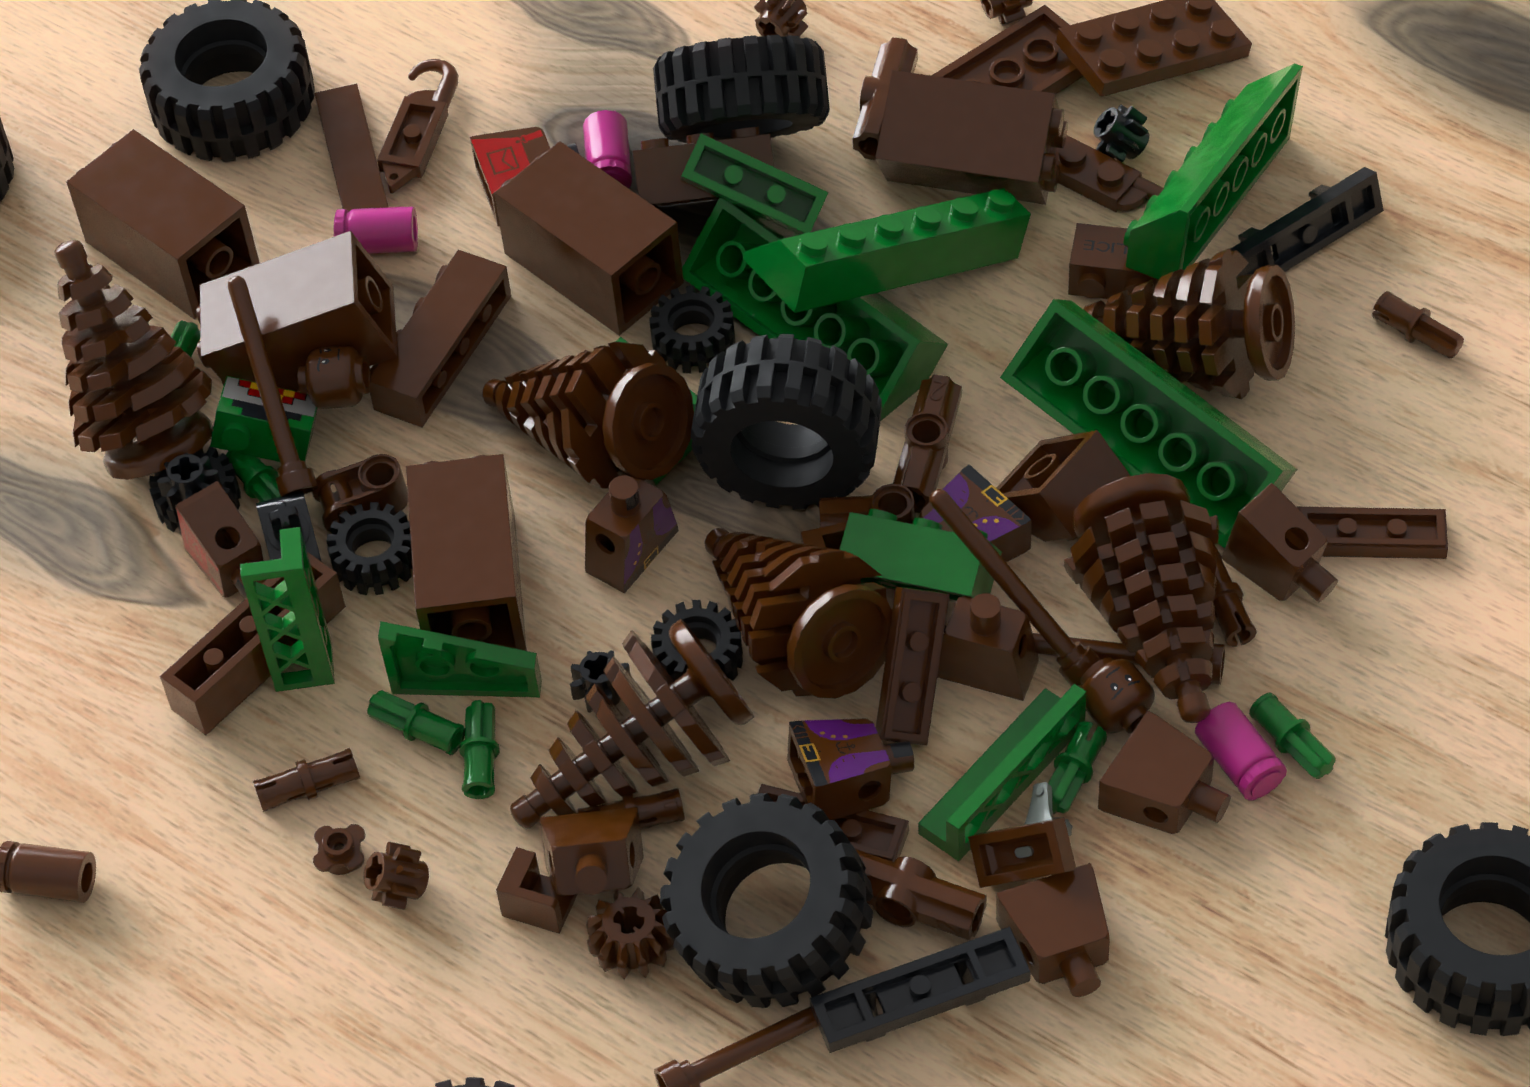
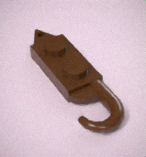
[377,59,459,194]
[1055,135,1164,212]

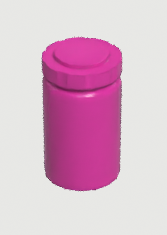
[583,110,632,189]
[333,206,418,254]
[1195,702,1287,801]

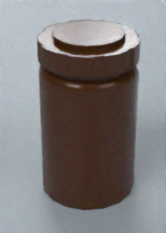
[0,841,96,903]

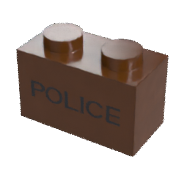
[1068,223,1159,299]

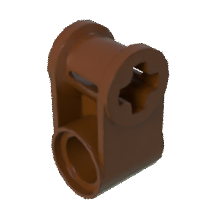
[312,454,408,532]

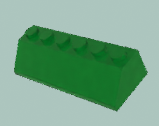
[1123,63,1303,280]
[743,188,1031,313]
[682,198,948,421]
[1000,299,1298,549]

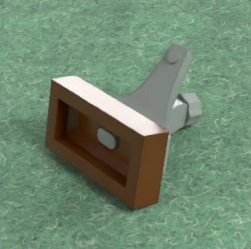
[968,782,1076,888]

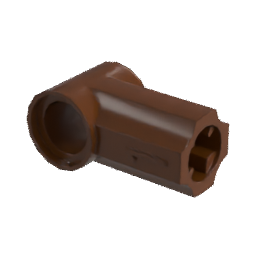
[819,484,916,527]

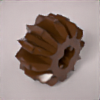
[586,887,674,980]

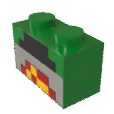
[210,376,318,462]

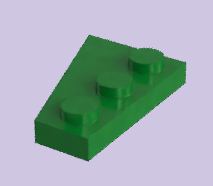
[378,621,542,698]

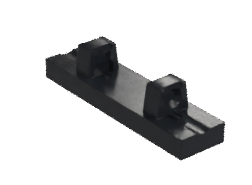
[1231,167,1384,278]
[810,927,1031,1053]

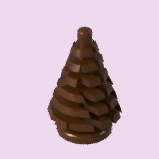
[54,240,213,480]
[1083,248,1295,399]
[482,342,694,489]
[1064,473,1219,723]
[704,528,892,699]
[510,619,754,829]

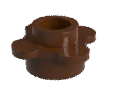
[313,824,366,875]

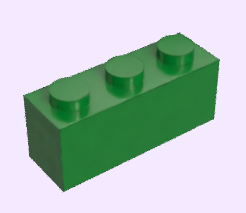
[680,134,829,235]
[839,509,1002,602]

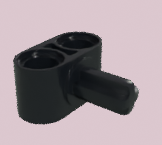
[256,491,322,562]

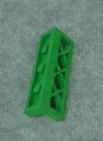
[240,527,335,692]
[918,684,1086,862]

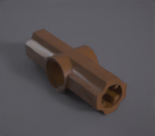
[853,37,918,160]
[893,374,962,513]
[855,849,987,940]

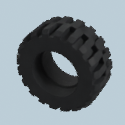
[139,0,315,162]
[653,35,830,143]
[690,334,882,510]
[660,793,874,1008]
[1385,822,1530,1036]

